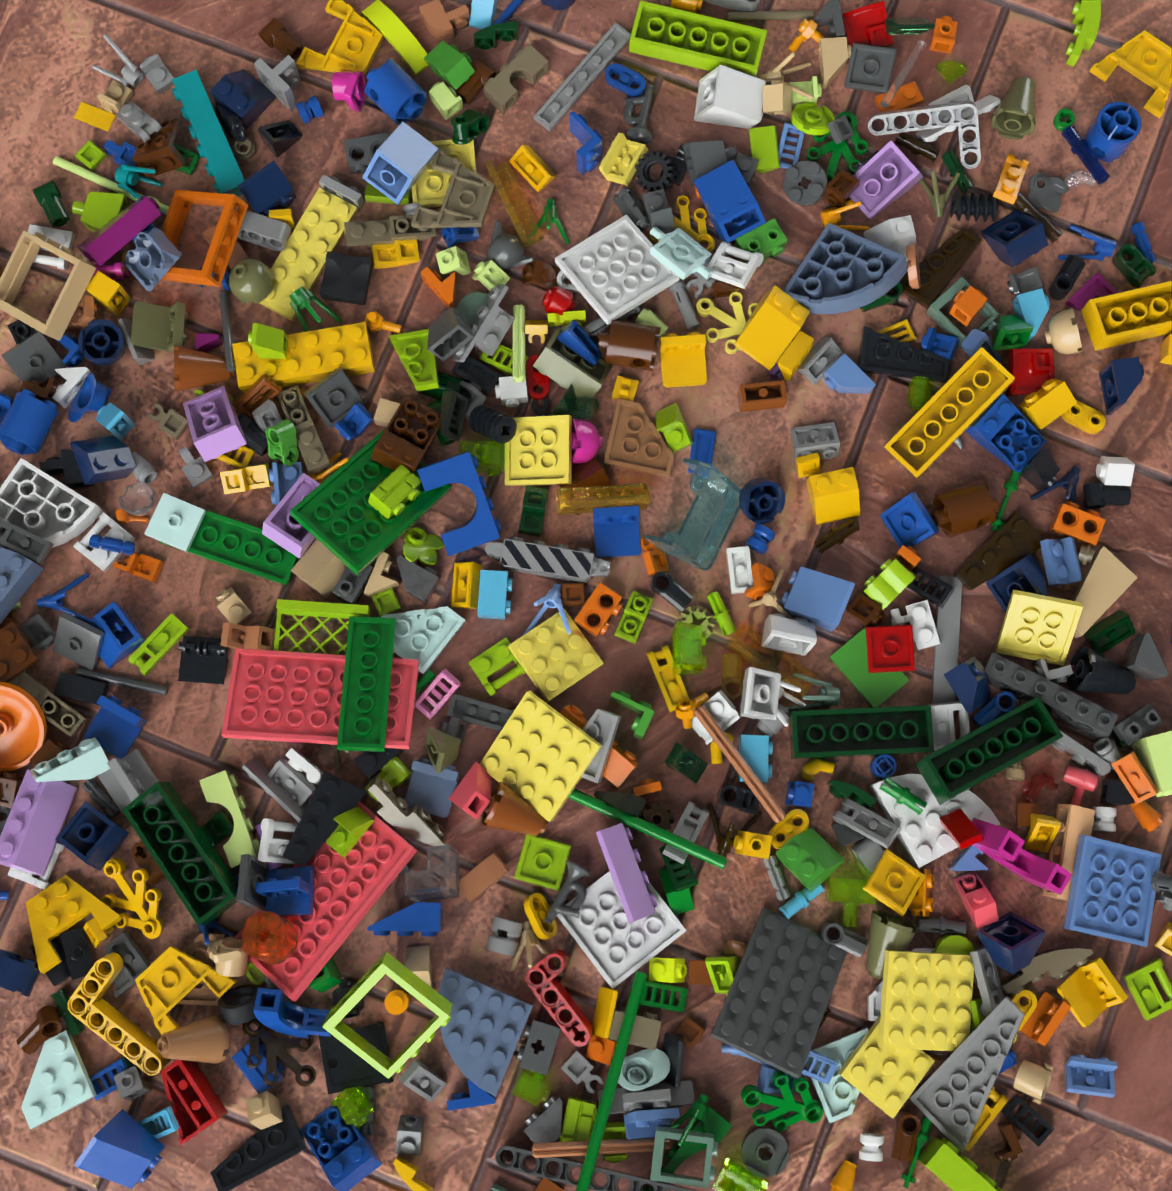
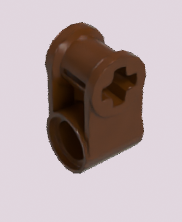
[131,842,166,886]

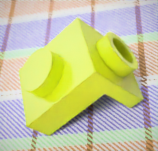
[649,957,687,983]

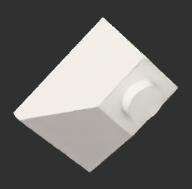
[864,215,916,266]

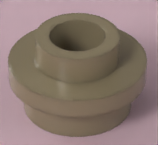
[233,138,255,160]
[1078,544,1095,566]

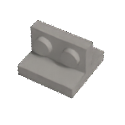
[254,55,301,112]
[97,749,160,814]

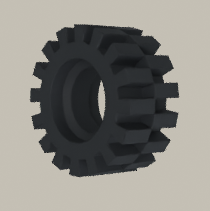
[635,151,678,192]

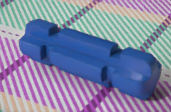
[1131,222,1156,263]
[89,534,135,555]

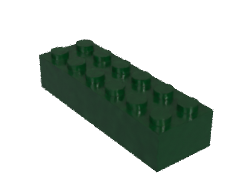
[915,696,1063,805]
[788,705,934,760]
[122,782,238,926]

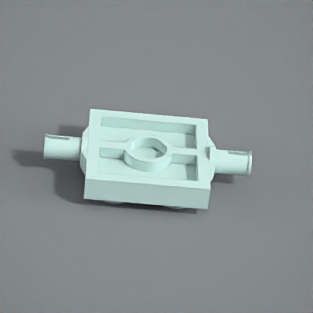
[650,226,713,280]

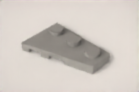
[582,709,621,783]

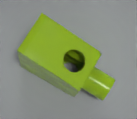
[72,192,130,232]

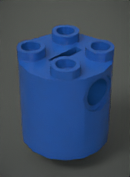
[364,59,427,125]
[1084,102,1141,163]
[0,389,59,455]

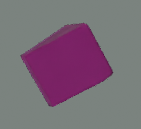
[195,333,223,353]

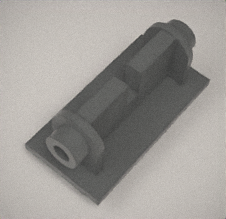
[613,187,650,232]

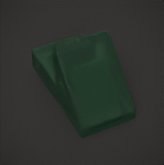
[550,385,599,419]
[665,742,708,784]

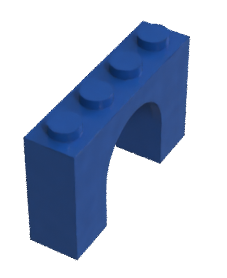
[417,451,502,556]

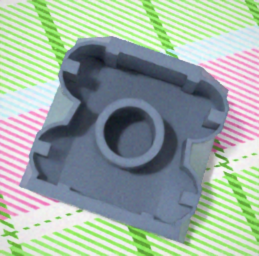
[124,228,182,292]

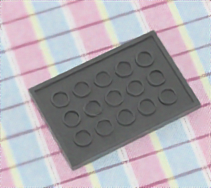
[710,907,847,1078]

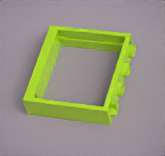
[322,952,453,1079]

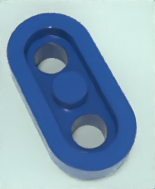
[605,63,646,97]

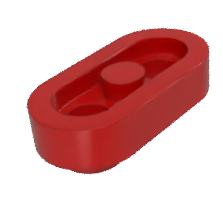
[526,355,549,401]

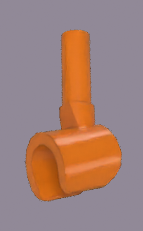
[115,509,149,524]

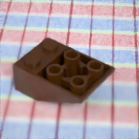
[371,395,441,475]

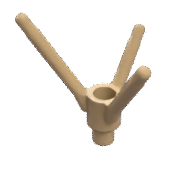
[760,52,814,100]
[748,569,794,619]
[510,921,563,977]

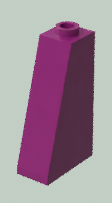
[77,196,161,266]

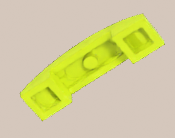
[361,0,429,76]

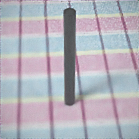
[219,292,236,372]
[76,667,168,696]

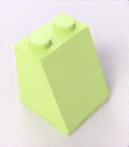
[1132,731,1172,797]

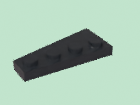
[858,326,949,383]

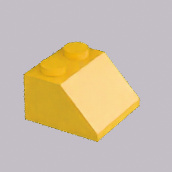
[806,467,860,525]

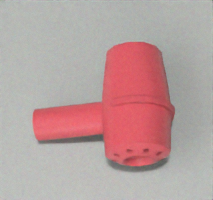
[1063,766,1099,806]

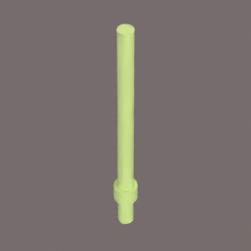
[53,156,169,215]

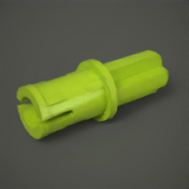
[707,591,737,637]

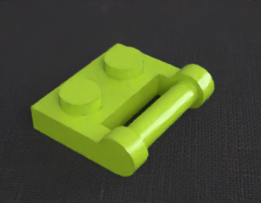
[468,638,526,696]
[1122,958,1172,1021]

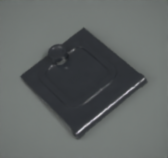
[319,1022,394,1095]

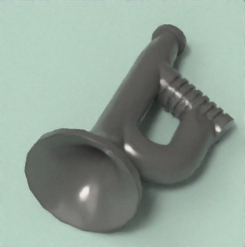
[624,84,655,144]
[544,860,591,925]

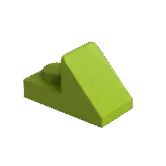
[656,403,694,453]
[326,807,374,858]

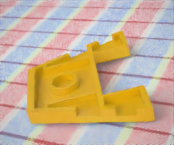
[296,0,384,76]
[1089,30,1172,118]
[25,875,123,974]
[135,946,237,1035]

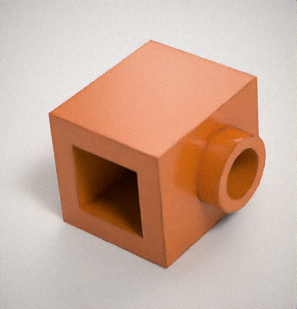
[949,285,988,327]

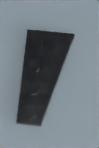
[282,771,367,867]
[211,1104,308,1191]

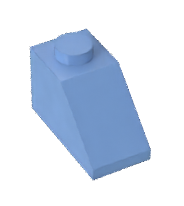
[823,353,876,394]

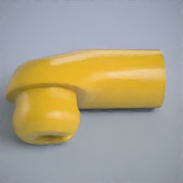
[710,732,734,764]
[801,759,835,781]

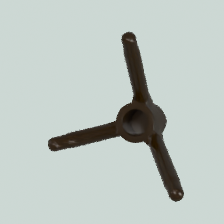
[708,803,762,858]

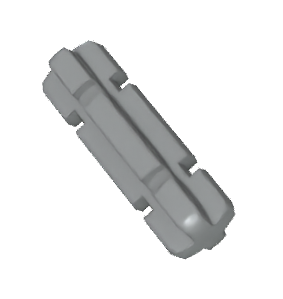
[763,855,790,901]

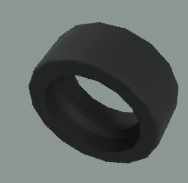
[218,984,260,1025]

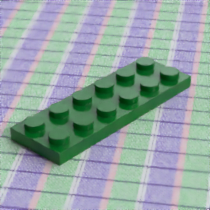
[158,510,298,586]
[337,616,396,752]

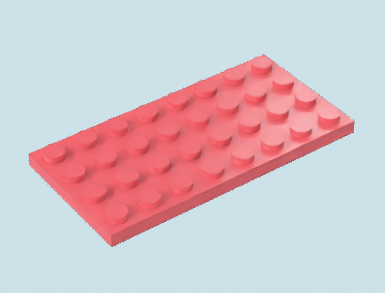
[222,648,419,749]
[234,801,418,1002]

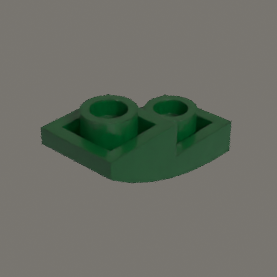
[474,22,518,50]
[826,780,877,808]

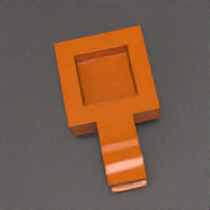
[640,535,670,575]

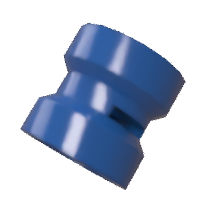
[295,95,324,125]
[745,524,776,555]
[870,755,896,779]

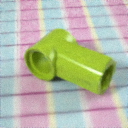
[364,756,412,803]

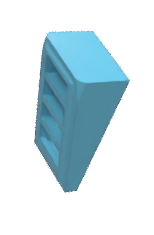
[138,1106,180,1139]

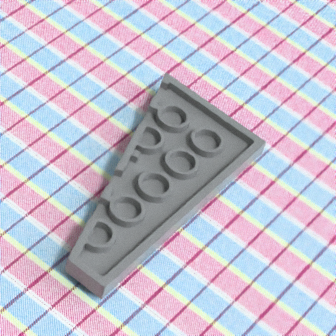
[910,997,1025,1153]

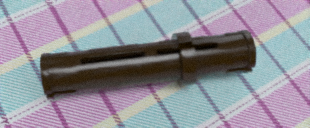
[1013,192,1063,244]

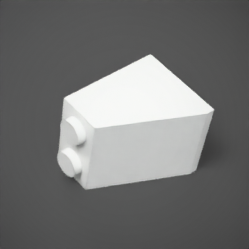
[694,65,766,129]

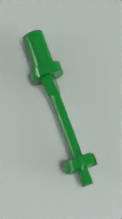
[990,470,1021,532]
[901,1116,932,1189]

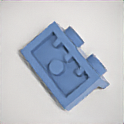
[269,462,303,506]
[1040,537,1082,586]
[624,1108,680,1140]

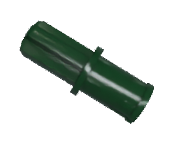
[941,150,974,193]
[51,989,85,1036]

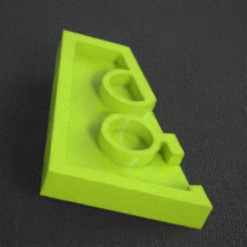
[389,329,439,391]

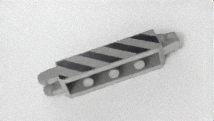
[484,537,610,583]

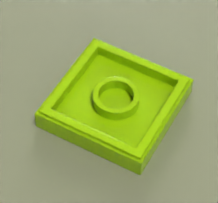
[514,835,571,891]

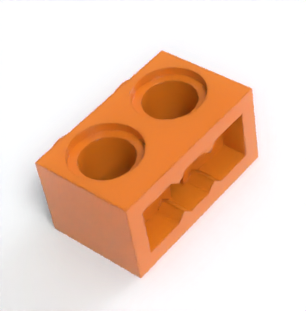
[1048,501,1106,546]
[574,582,623,638]

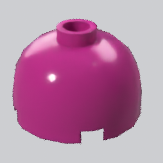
[572,419,602,464]

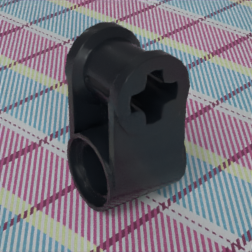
[717,785,759,816]

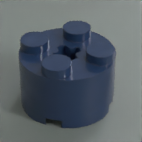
[0,949,40,997]

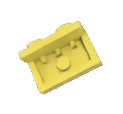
[599,132,648,186]

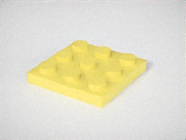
[412,139,477,208]
[505,415,572,486]
[995,590,1083,666]
[508,609,604,703]
[838,1016,935,1119]

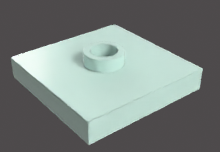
[144,493,206,553]

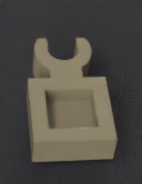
[147,403,189,441]

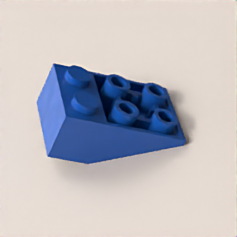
[693,160,766,243]
[966,394,1047,473]
[368,902,444,936]
[300,1100,383,1191]

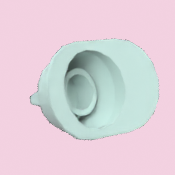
[618,1049,670,1092]

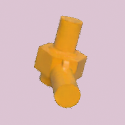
[788,19,824,53]
[364,311,402,334]
[676,693,709,729]

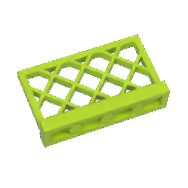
[273,599,371,655]

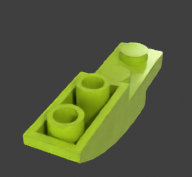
[1065,0,1101,67]

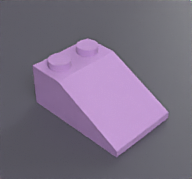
[849,141,924,219]
[183,385,247,462]
[262,473,320,559]

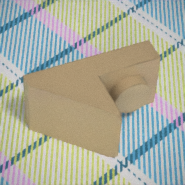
[364,552,399,598]

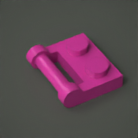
[93,262,131,282]

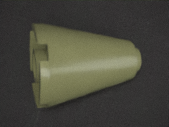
[991,77,1036,140]
[866,910,918,979]

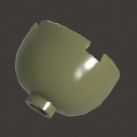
[229,258,275,305]

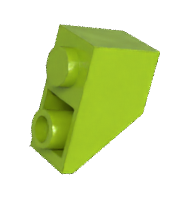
[248,323,288,359]

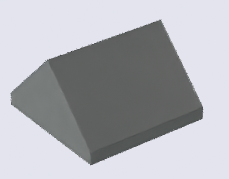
[1122,633,1169,682]

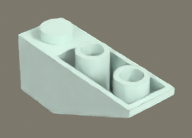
[30,737,110,782]

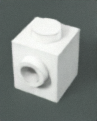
[495,375,528,407]
[1096,456,1135,486]

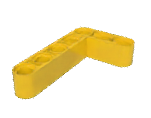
[68,952,170,1076]

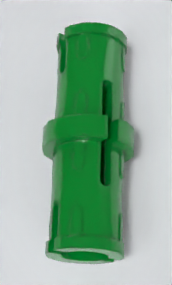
[879,776,928,815]

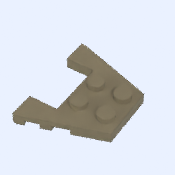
[411,148,495,228]

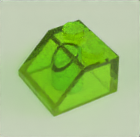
[672,622,706,675]

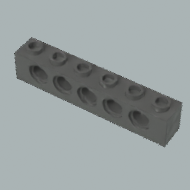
[982,652,1118,740]

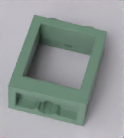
[926,277,999,350]
[650,1126,718,1188]

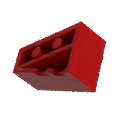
[160,1060,228,1146]

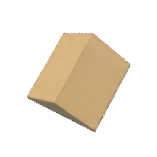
[291,539,347,599]

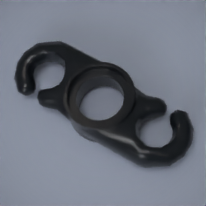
[216,105,246,142]

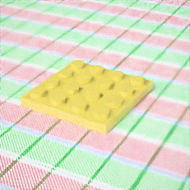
[480,691,603,822]
[878,950,974,1051]

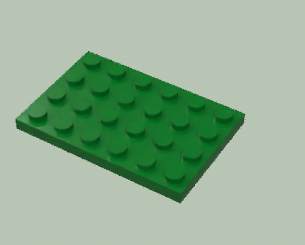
[290,428,451,575]

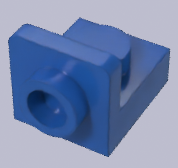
[442,227,480,248]

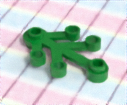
[806,112,869,180]
[741,1070,823,1131]

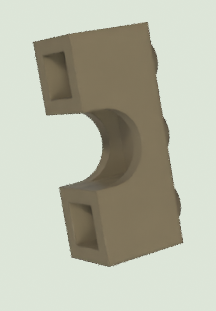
[484,44,549,114]

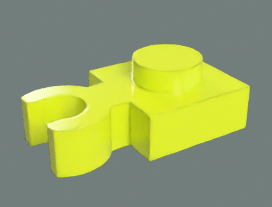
[548,310,586,327]

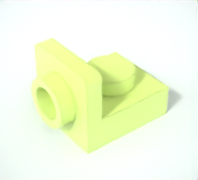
[789,76,822,106]
[436,246,471,276]
[471,260,510,291]

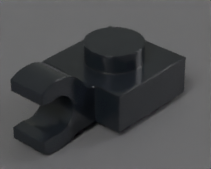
[660,143,687,186]

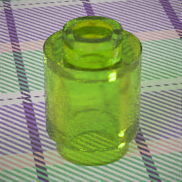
[907,376,931,411]

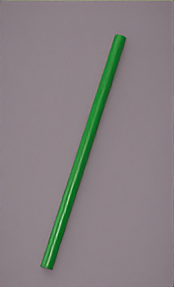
[568,788,728,870]
[576,971,648,1191]

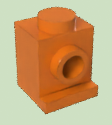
[929,16,958,54]

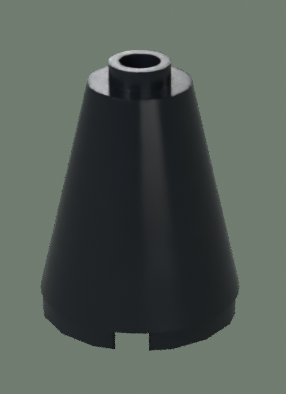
[1067,647,1136,695]

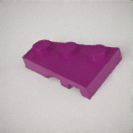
[1065,273,1118,312]

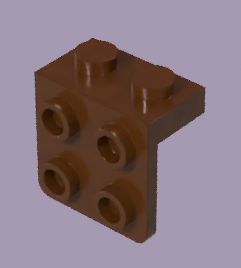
[133,119,186,178]

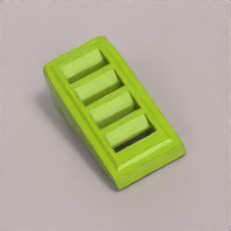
[479,344,529,376]

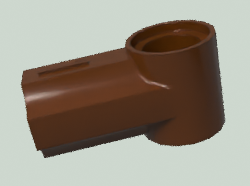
[258,18,303,60]
[455,59,497,105]
[16,1006,62,1055]
[891,1110,921,1162]

